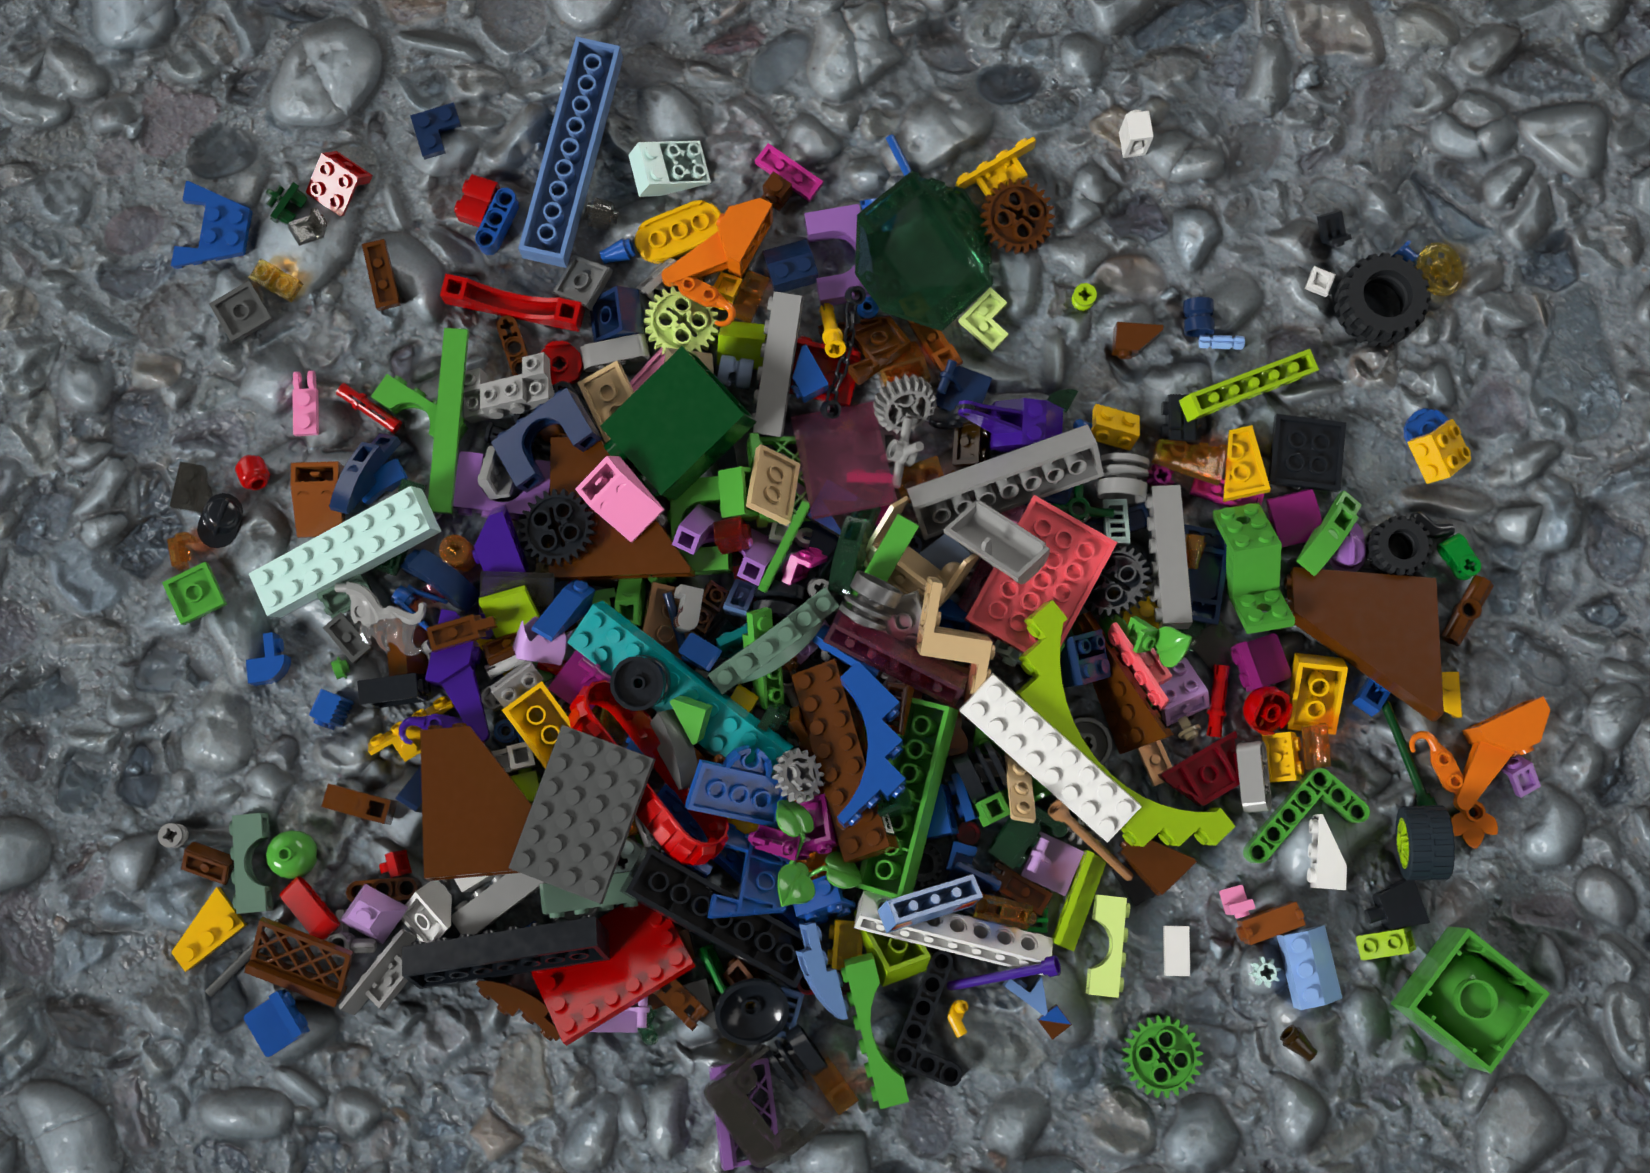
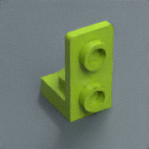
[1356,926,1416,960]

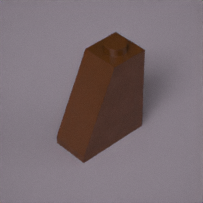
[1117,839,1197,896]

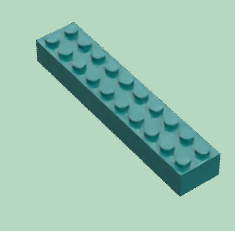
[567,601,794,775]

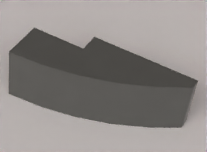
[650,709,698,790]

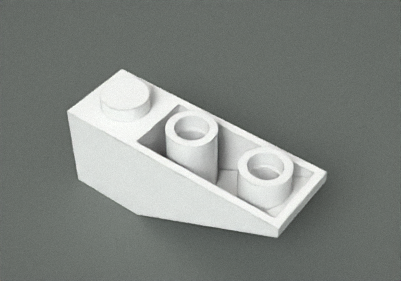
[1307,814,1347,890]

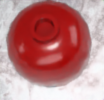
[1243,686,1293,735]

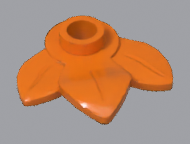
[1451,801,1498,849]

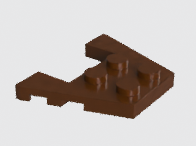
[818,315,911,385]

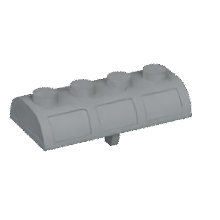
[944,500,1050,584]

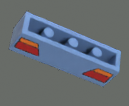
[877,874,983,933]

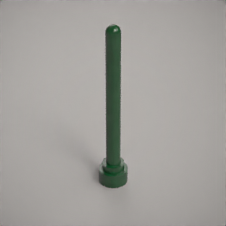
[1382,700,1437,806]

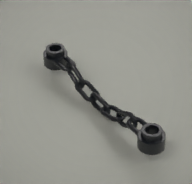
[820,286,866,419]

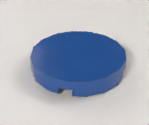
[1403,408,1449,446]

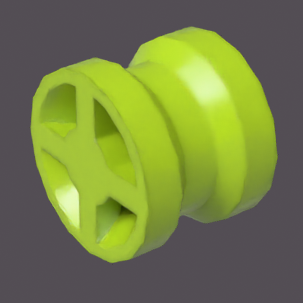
[1071,283,1097,311]

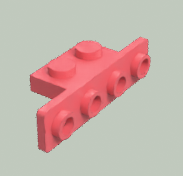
[1108,622,1172,711]

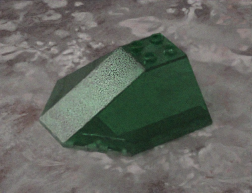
[855,171,993,331]

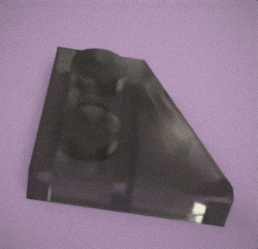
[169,462,213,514]

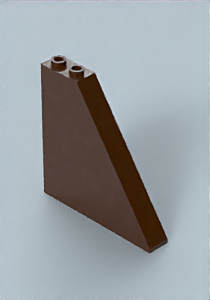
[549,434,695,581]
[1284,567,1444,721]
[420,723,532,881]

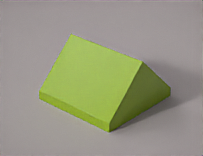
[717,320,767,370]

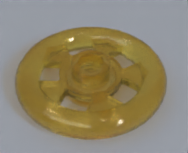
[1417,242,1463,297]

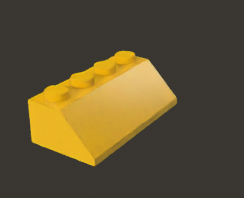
[502,681,571,769]

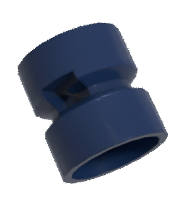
[1183,297,1215,337]

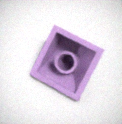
[340,884,408,944]

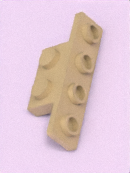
[1004,751,1036,823]

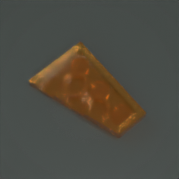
[1151,439,1228,486]

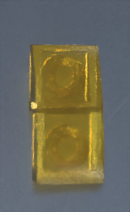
[248,259,304,303]

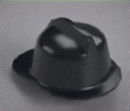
[197,493,243,548]

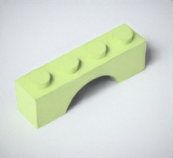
[1086,894,1130,998]

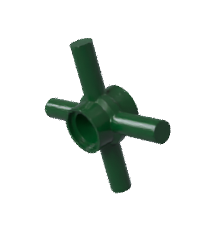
[1050,483,1114,522]

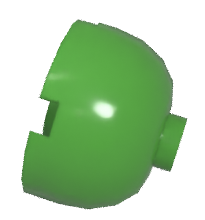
[266,830,317,879]

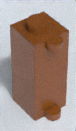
[1236,901,1306,945]

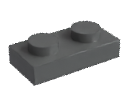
[323,612,373,664]

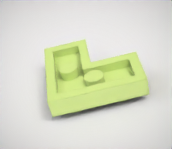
[958,287,1008,352]

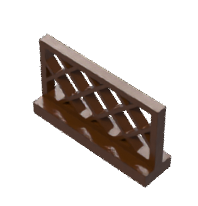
[244,917,354,1007]

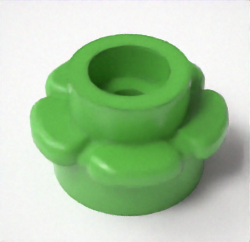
[331,657,351,679]

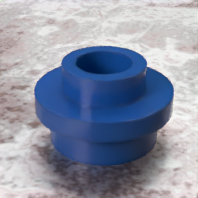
[856,296,879,319]
[494,719,518,743]

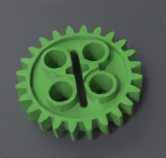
[1121,1015,1203,1098]

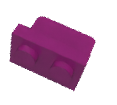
[1231,634,1292,692]

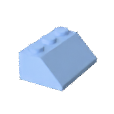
[1277,925,1342,1010]

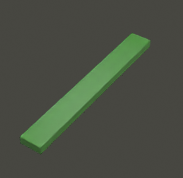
[428,328,469,514]

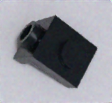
[1317,210,1352,248]

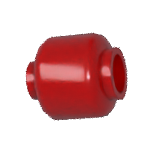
[235,455,271,490]

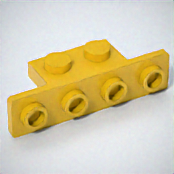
[955,137,1036,196]
[368,696,454,762]

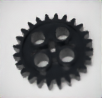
[519,488,597,567]
[1083,545,1153,620]

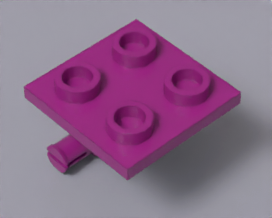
[548,650,611,710]

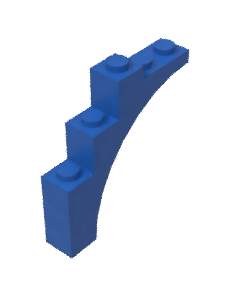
[837,661,906,828]

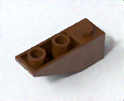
[321,783,398,825]

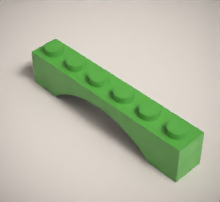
[841,952,909,1109]

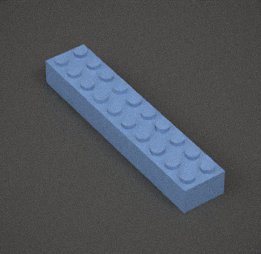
[518,36,623,268]

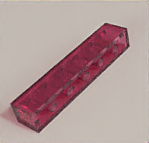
[823,610,969,708]

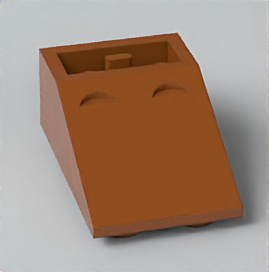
[290,461,345,538]

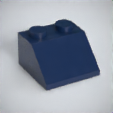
[762,239,818,293]
[590,286,644,342]

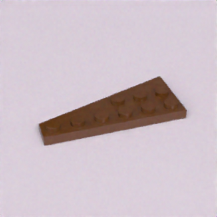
[1071,612,1174,754]

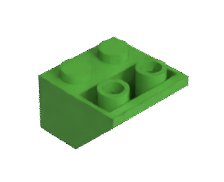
[718,466,759,522]

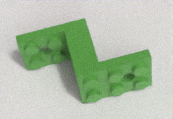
[1213,503,1295,634]

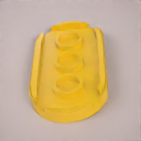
[634,200,721,264]

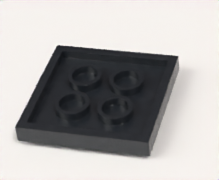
[1268,414,1346,492]

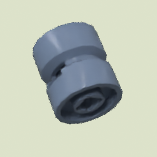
[718,354,754,390]

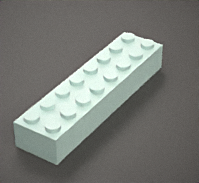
[249,486,442,618]

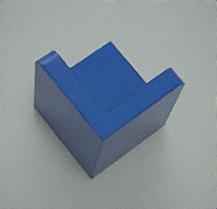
[945,841,977,871]

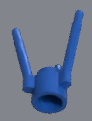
[390,584,448,631]

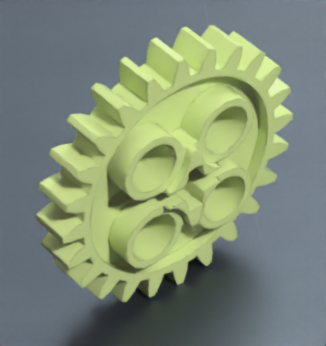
[644,287,718,355]

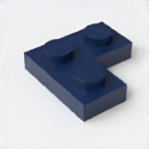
[410,102,461,160]

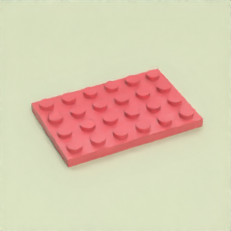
[964,495,1117,653]

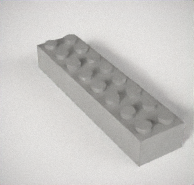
[907,424,1104,540]

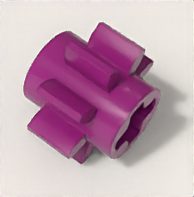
[1146,463,1174,487]

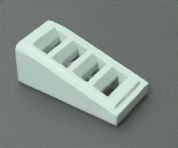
[1102,499,1130,546]

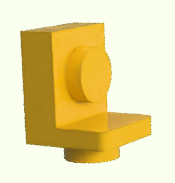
[713,272,743,312]

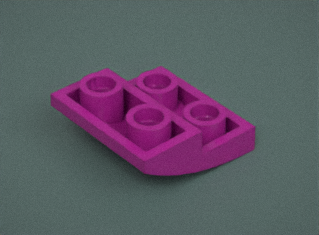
[1266,489,1322,547]

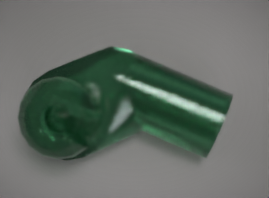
[637,1008,659,1045]

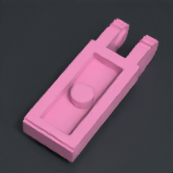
[293,371,319,436]

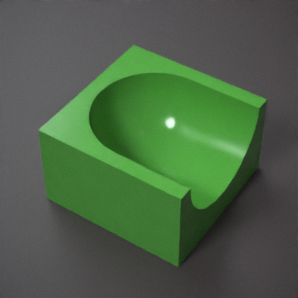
[1390,927,1550,1074]

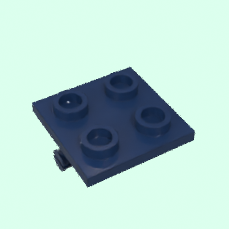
[935,359,992,412]

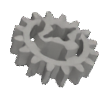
[772,748,824,804]

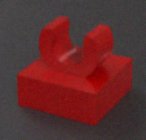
[379,850,412,878]

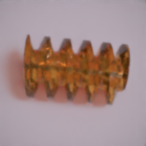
[439,534,476,571]

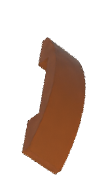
[899,292,963,372]

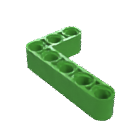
[1243,768,1370,863]

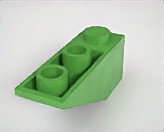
[615,578,646,629]

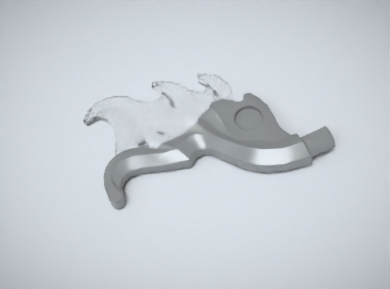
[335,581,427,656]

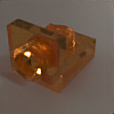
[167,532,198,570]

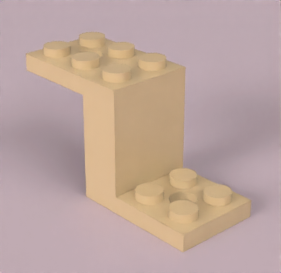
[915,576,995,704]

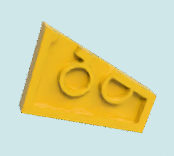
[1223,425,1271,502]
[171,887,248,972]

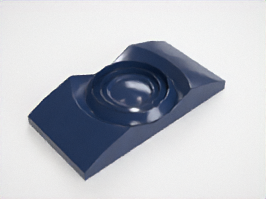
[1184,524,1227,625]

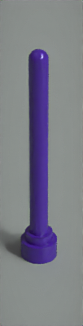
[946,955,1061,991]

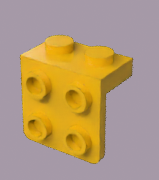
[1407,419,1471,484]

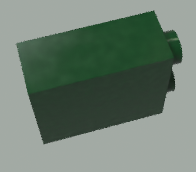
[600,346,757,500]

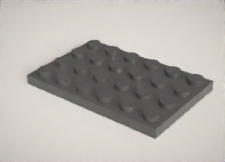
[509,725,656,904]

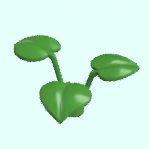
[1099,614,1192,708]
[776,800,862,907]

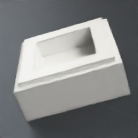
[1304,266,1336,297]

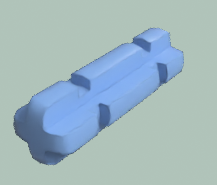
[1198,335,1245,350]

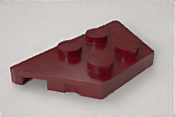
[1158,731,1240,807]

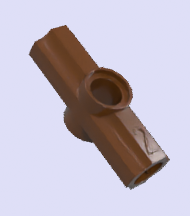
[1440,575,1494,646]

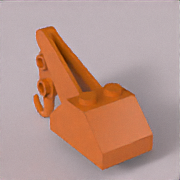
[661,198,773,327]
[1409,696,1551,811]

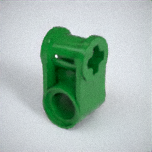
[1437,533,1481,581]

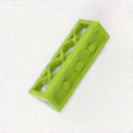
[1052,850,1107,951]

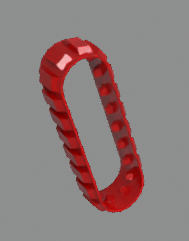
[568,680,729,866]

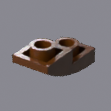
[693,580,729,635]

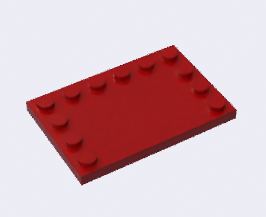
[531,902,696,1046]

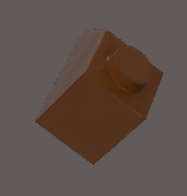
[1112,322,1164,359]

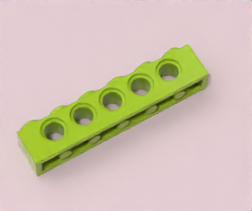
[1179,349,1319,422]

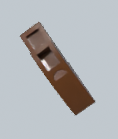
[476,979,561,1041]

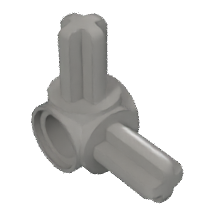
[327,909,377,959]

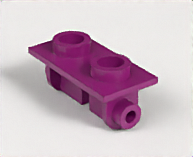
[748,824,800,861]

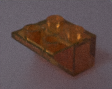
[877,341,931,387]

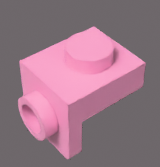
[1219,885,1256,918]

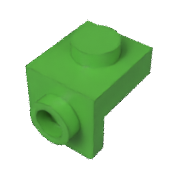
[1125,616,1158,653]

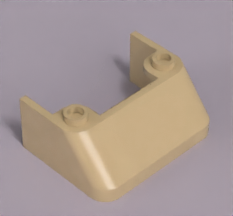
[861,496,979,609]

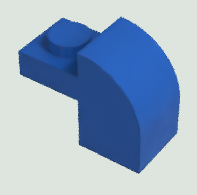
[246,632,291,686]

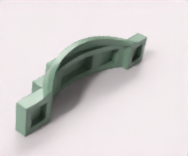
[707,587,840,694]

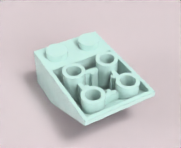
[629,141,711,197]

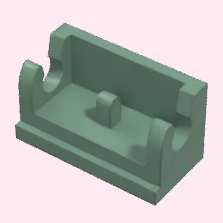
[317,574,374,619]

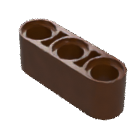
[346,877,422,902]

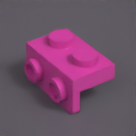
[782,547,828,585]

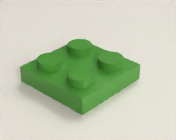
[162,562,227,625]

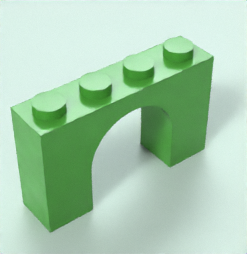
[667,476,733,575]

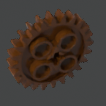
[980,178,1055,254]

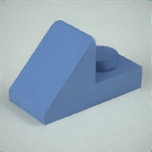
[1002,976,1048,1016]

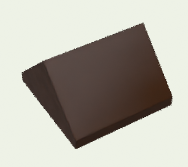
[386,626,431,676]

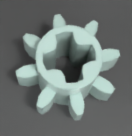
[1249,956,1281,988]

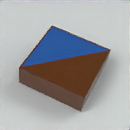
[1037,1004,1072,1040]

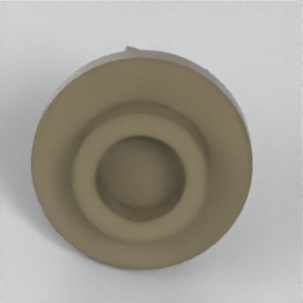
[1178,715,1201,741]

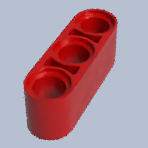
[279,876,341,940]

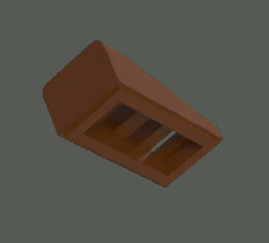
[885,681,915,735]

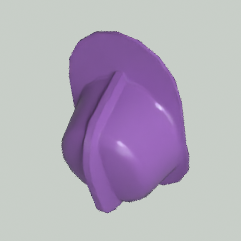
[1329,523,1366,572]

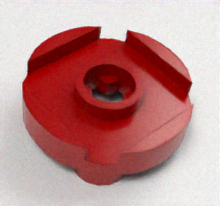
[539,341,583,388]

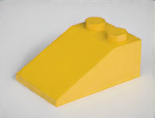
[1287,653,1348,735]

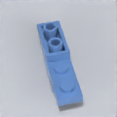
[796,922,849,1020]

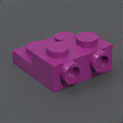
[796,794,838,860]

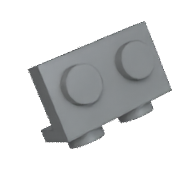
[478,446,515,500]
[490,661,544,708]

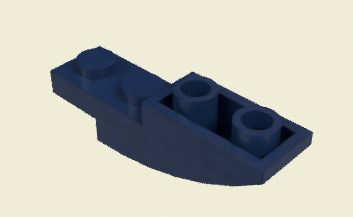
[329,433,401,514]

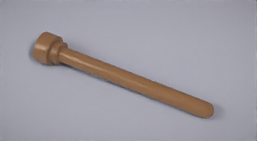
[1048,799,1133,881]

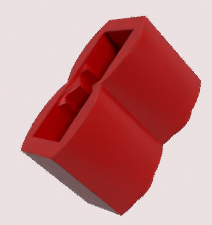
[454,174,500,227]

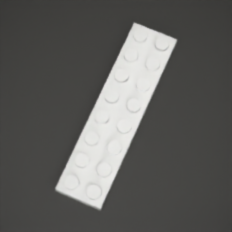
[959,673,1141,843]

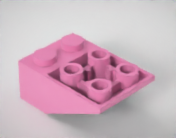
[575,456,665,542]

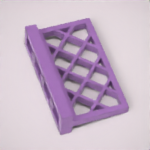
[709,1058,782,1171]

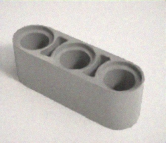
[580,334,650,372]
[1236,741,1272,813]

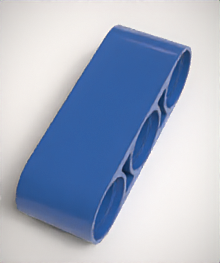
[475,187,519,255]

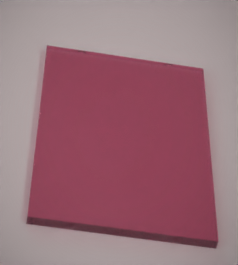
[791,402,897,520]

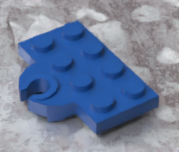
[684,745,788,828]

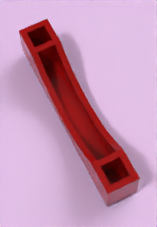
[440,273,585,332]

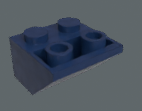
[1060,629,1112,688]

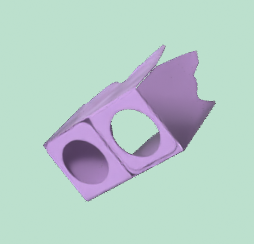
[513,616,572,665]

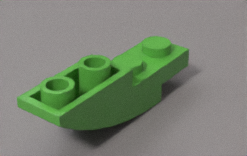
[1296,490,1362,576]
[742,607,784,709]

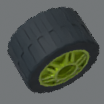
[1395,805,1455,880]

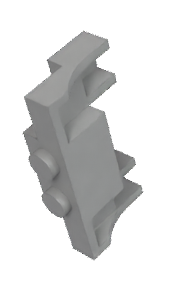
[463,352,555,424]

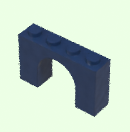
[491,388,602,493]

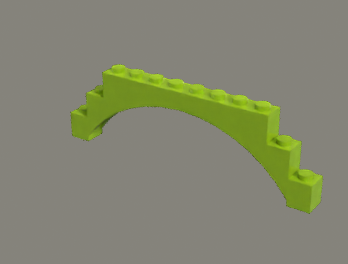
[1015,600,1236,847]

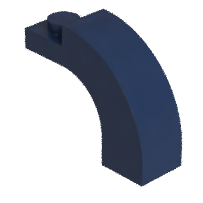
[400,549,481,613]

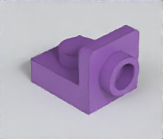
[1500,755,1541,798]

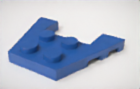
[171,181,253,269]
[707,823,790,919]

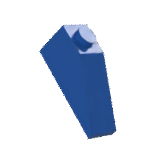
[531,579,596,642]

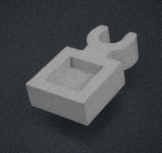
[768,522,813,548]

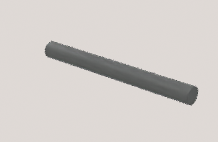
[205,919,283,997]

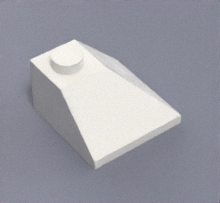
[401,880,452,943]

